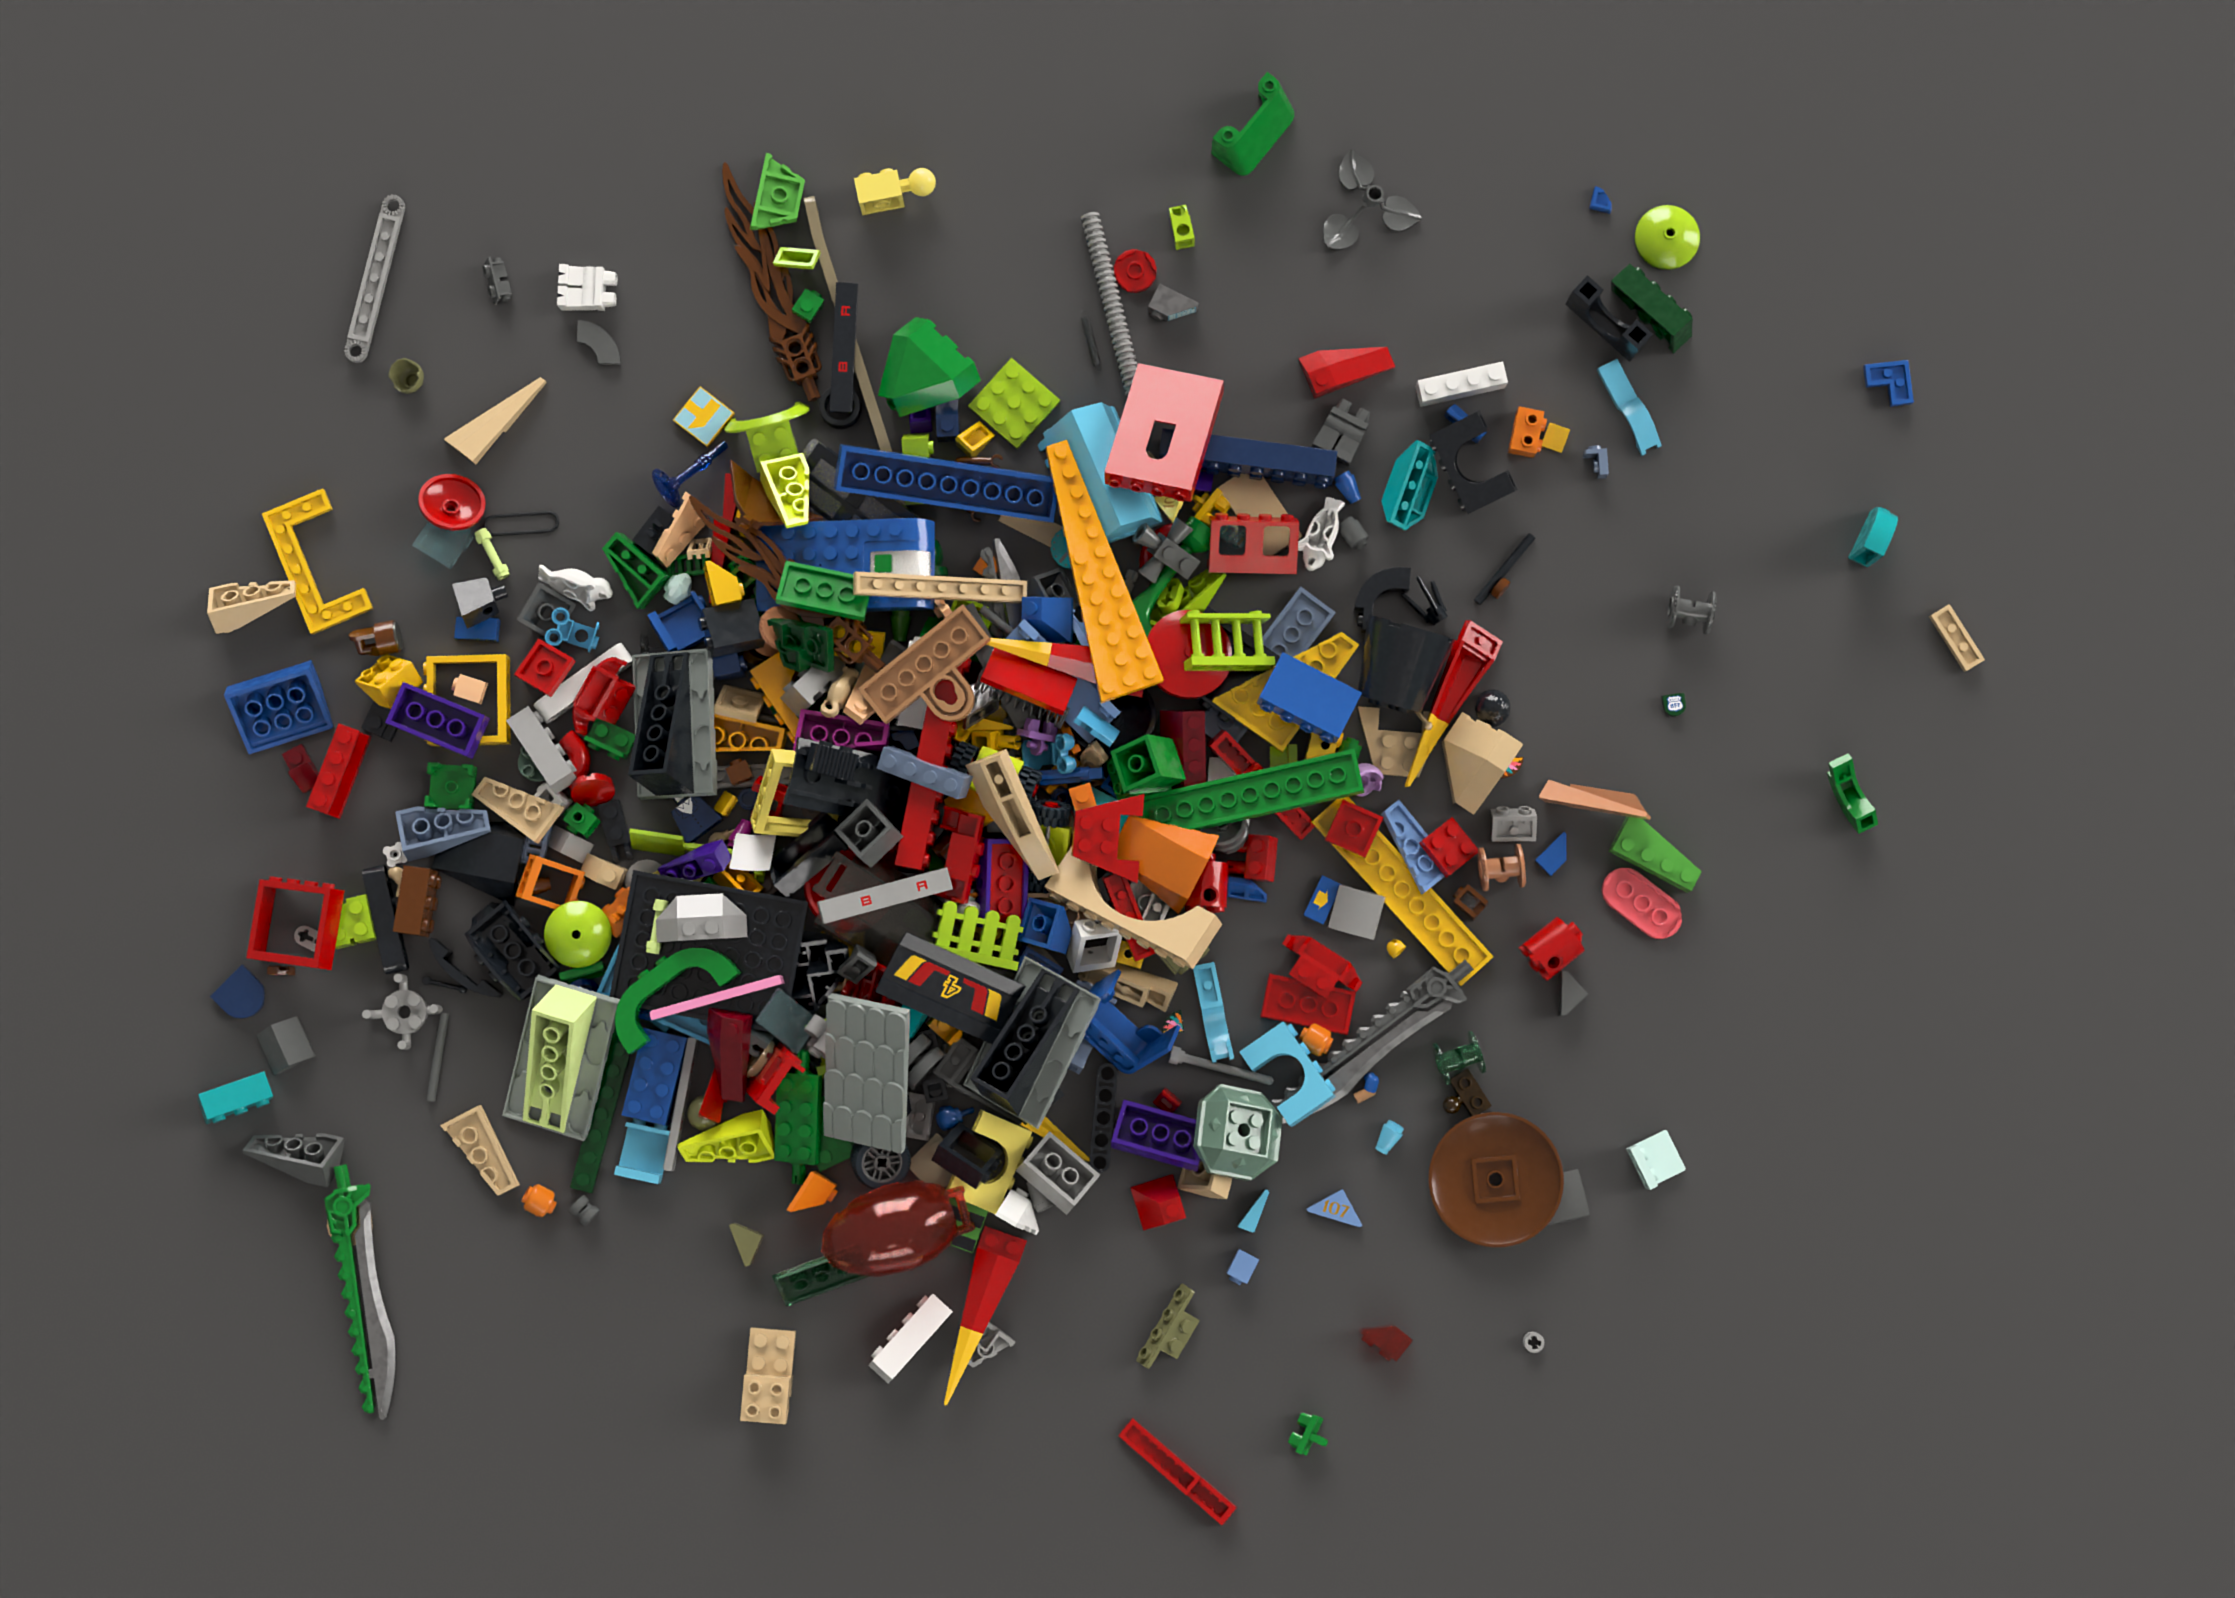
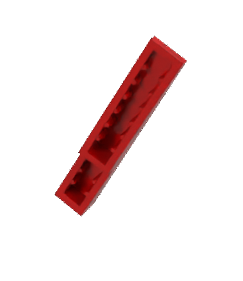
[709,473,738,606]
[1206,729,1315,840]
[1118,1418,1238,1525]

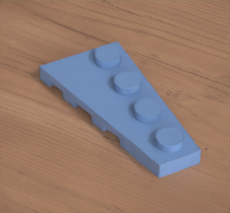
[1381,800,1445,895]

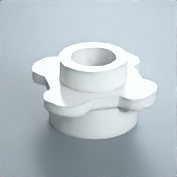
[383,842,408,867]

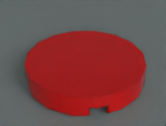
[1114,249,1157,293]
[570,773,615,807]

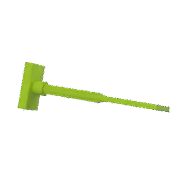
[629,828,768,883]

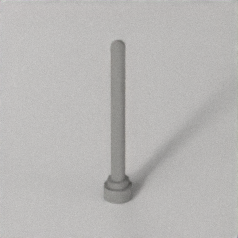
[1168,1046,1274,1085]

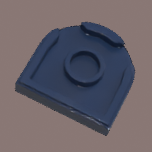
[210,965,265,1018]

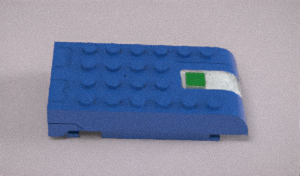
[756,518,935,615]

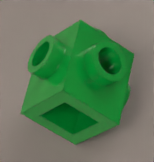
[563,802,601,839]

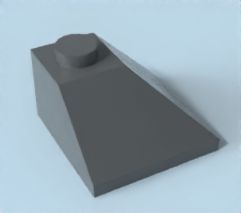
[1029,567,1080,609]

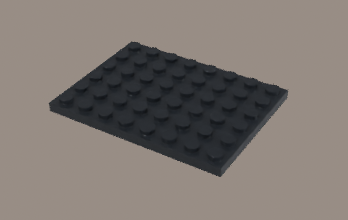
[609,870,809,1035]

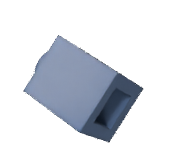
[1226,1248,1259,1285]

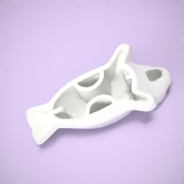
[1298,497,1345,571]
[538,565,613,611]

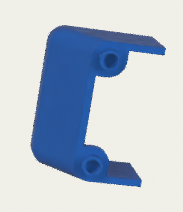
[1084,969,1181,1074]

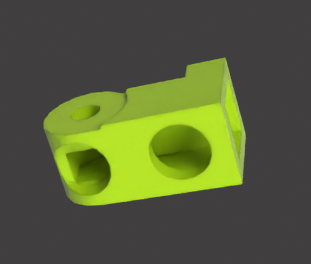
[1169,204,1195,250]

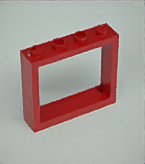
[246,876,345,970]

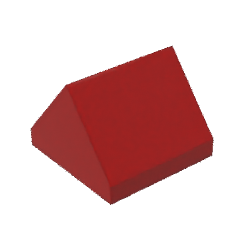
[1153,1087,1182,1113]

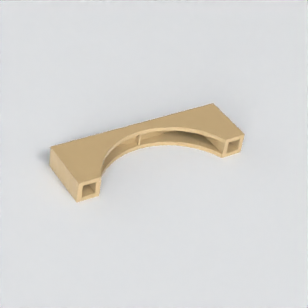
[1044,846,1222,969]

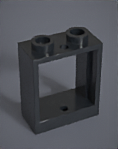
[931,1122,1004,1189]

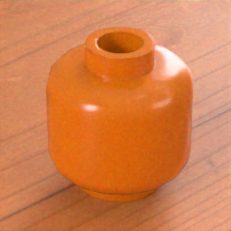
[1299,1024,1334,1057]
[521,1184,557,1217]

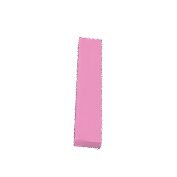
[649,975,785,1020]

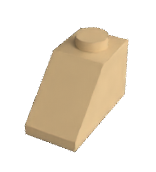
[580,853,628,890]

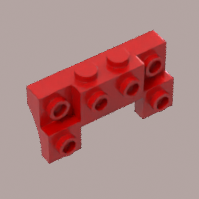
[933,805,986,904]

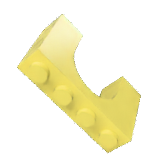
[945,1109,1033,1214]

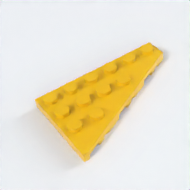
[1212,632,1359,752]

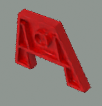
[1071,794,1144,884]

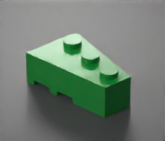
[602,532,671,610]

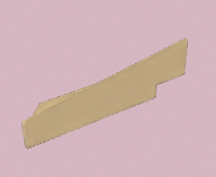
[1078,963,1178,1012]

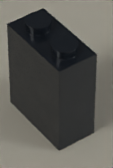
[698,599,765,658]

